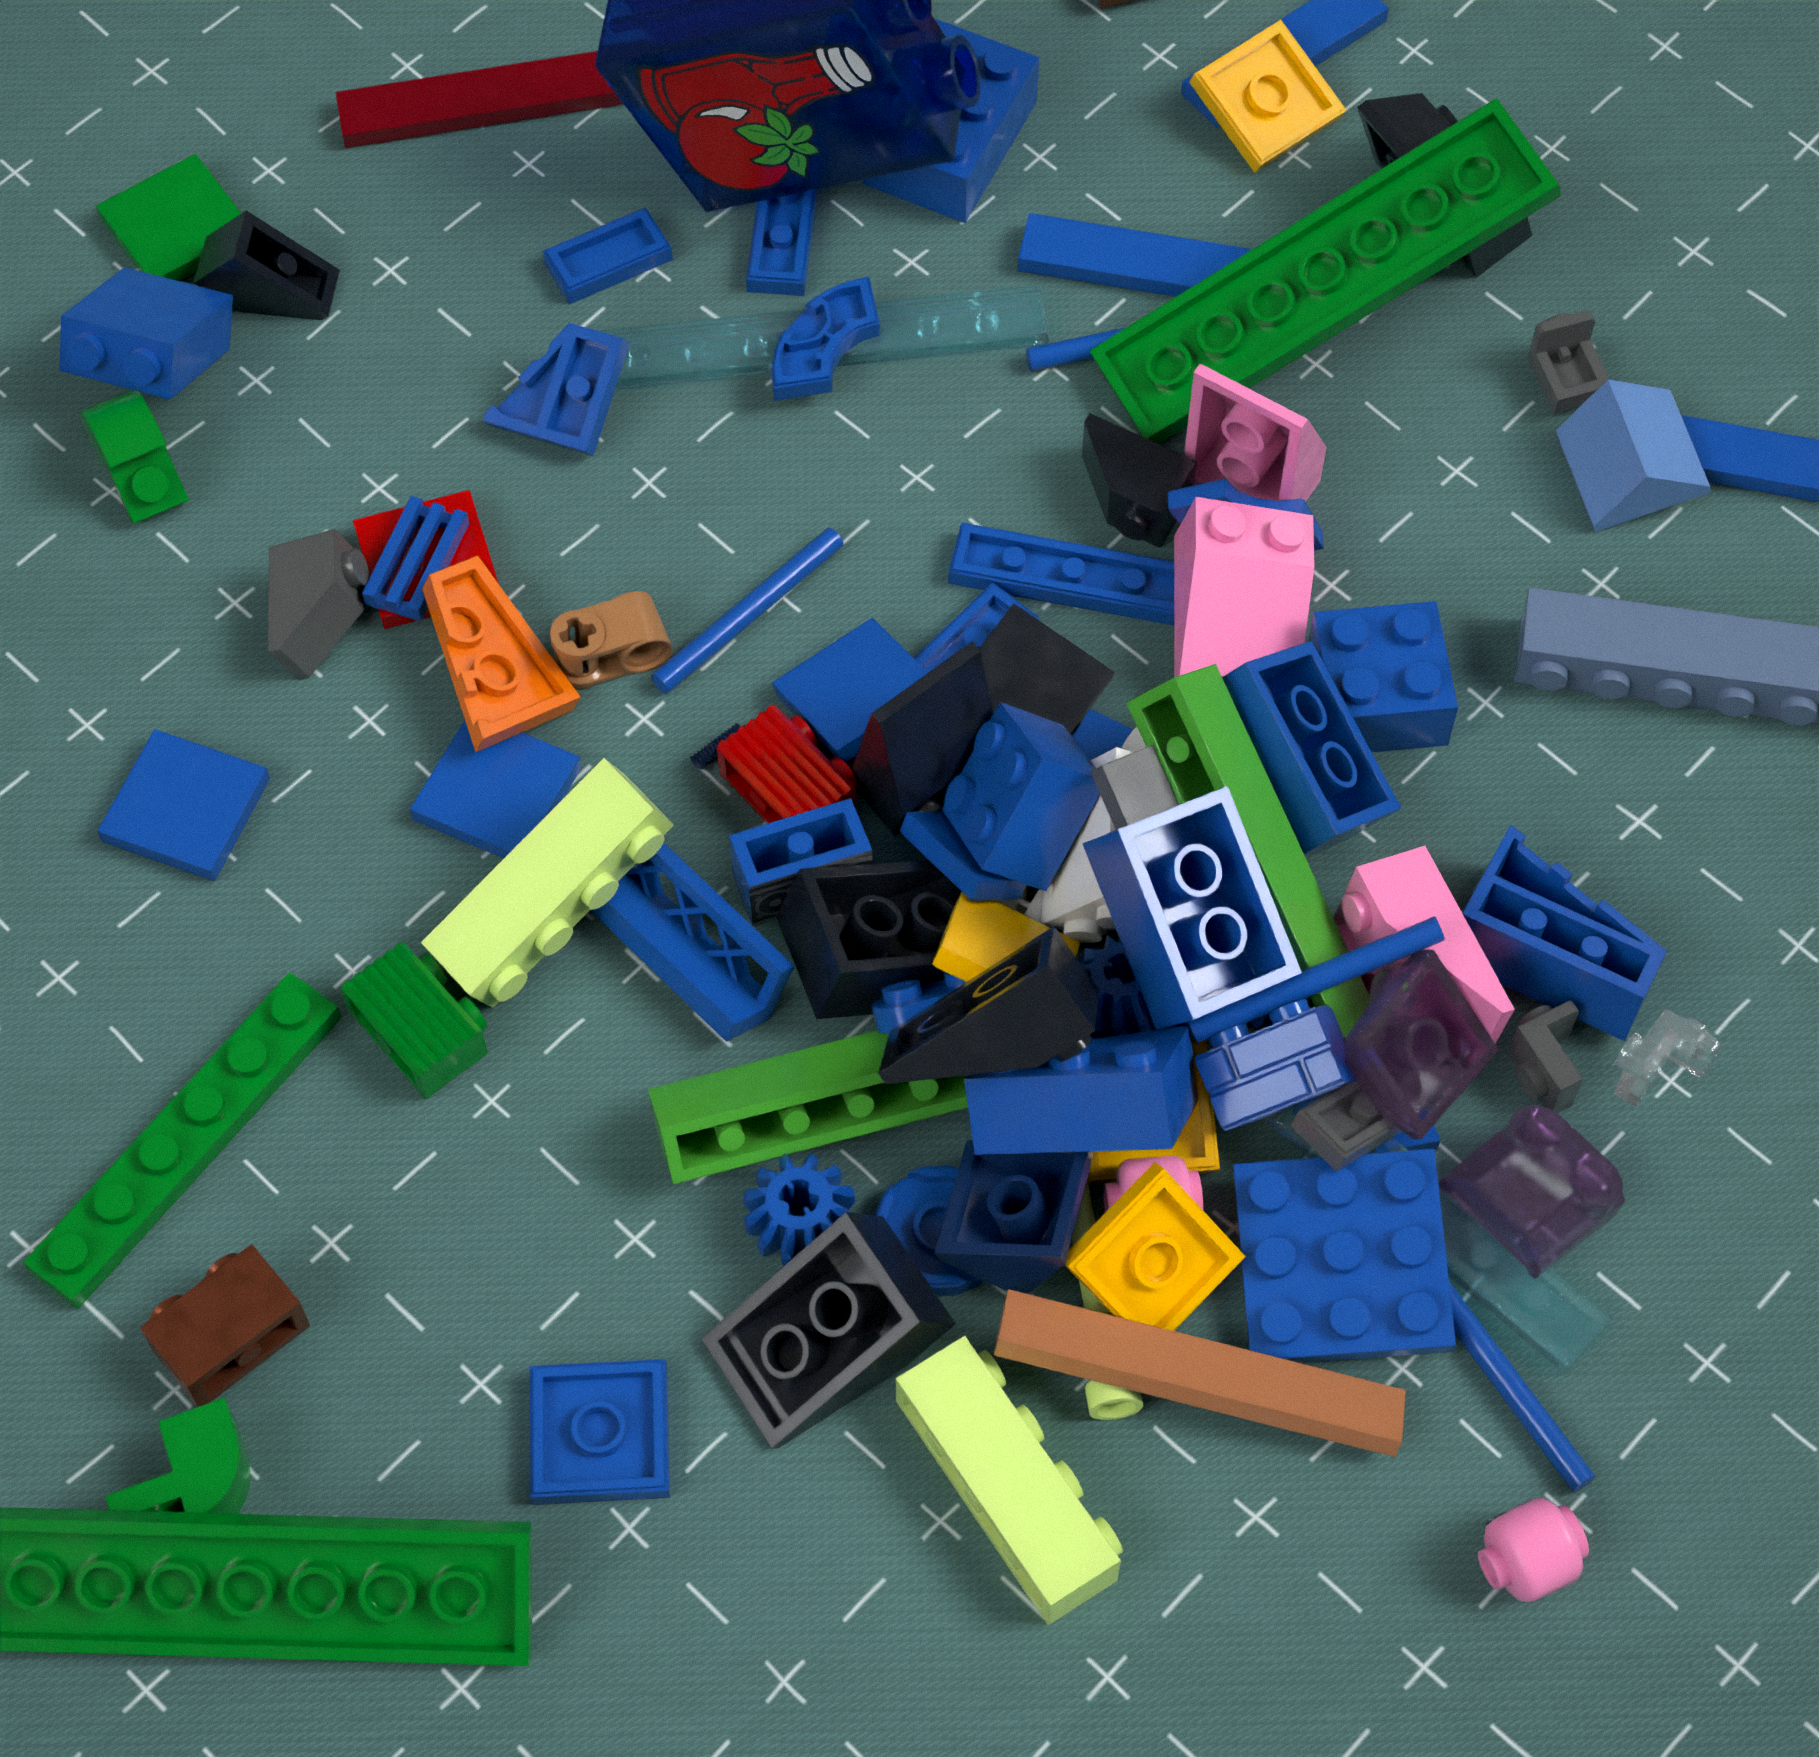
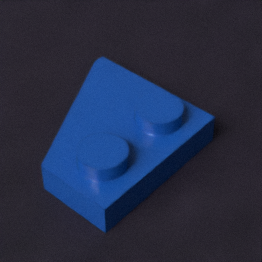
[483,323,630,456]

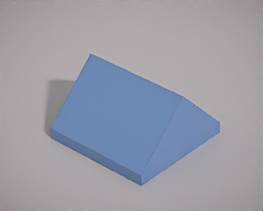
[1556,379,1711,533]

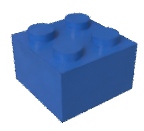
[1308,601,1458,752]
[941,702,1100,891]

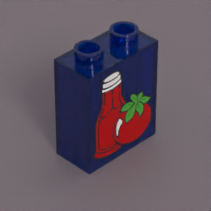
[595,0,981,212]

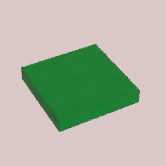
[95,153,242,281]

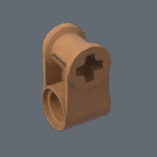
[550,591,673,690]

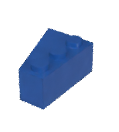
[1462,825,1667,1041]
[964,1025,1199,1155]

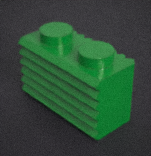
[341,942,488,1100]

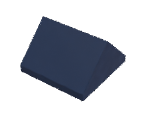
[935,1140,1094,1294]

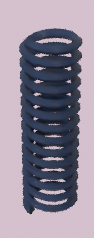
[690,723,746,769]

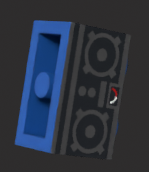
[729,798,873,927]

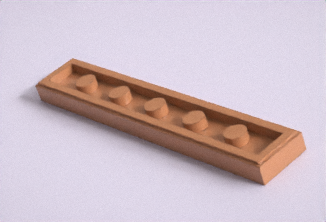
[994,1289,1406,1457]

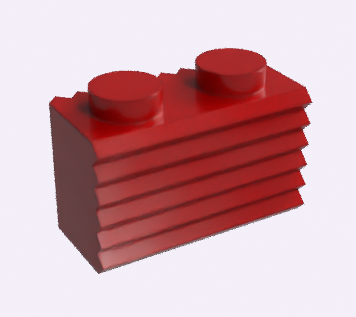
[716,705,858,823]

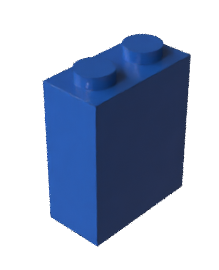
[59,267,233,400]

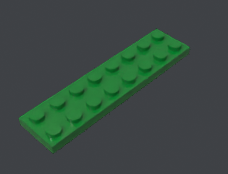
[1089,98,1562,444]
[0,1507,532,1666]

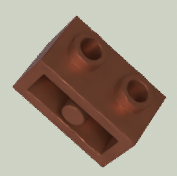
[140,1244,310,1407]

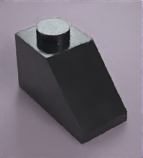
[194,211,340,320]
[1082,413,1197,548]

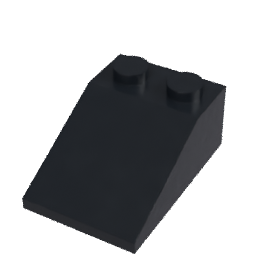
[852,642,993,836]
[776,860,962,1020]
[878,926,1099,1084]
[701,1212,956,1448]

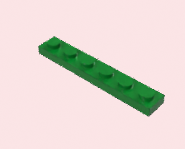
[23,972,342,1310]

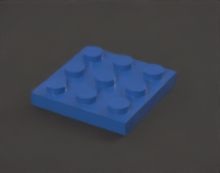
[1233,1148,1456,1363]

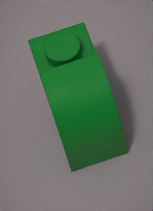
[78,389,189,524]
[105,1398,251,1514]

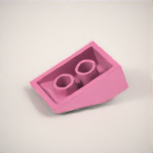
[1184,364,1327,502]
[1174,497,1314,677]
[1333,846,1514,1074]

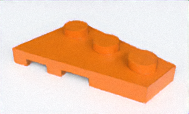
[422,556,581,752]

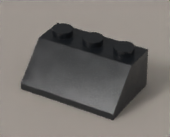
[1357,93,1532,278]

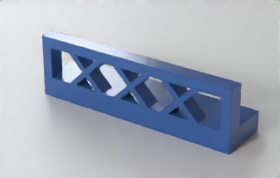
[590,843,795,1042]

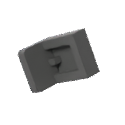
[1528,310,1610,414]
[1508,1000,1583,1117]

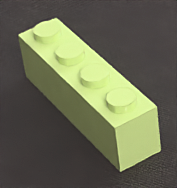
[421,758,674,1008]
[896,1336,1123,1625]

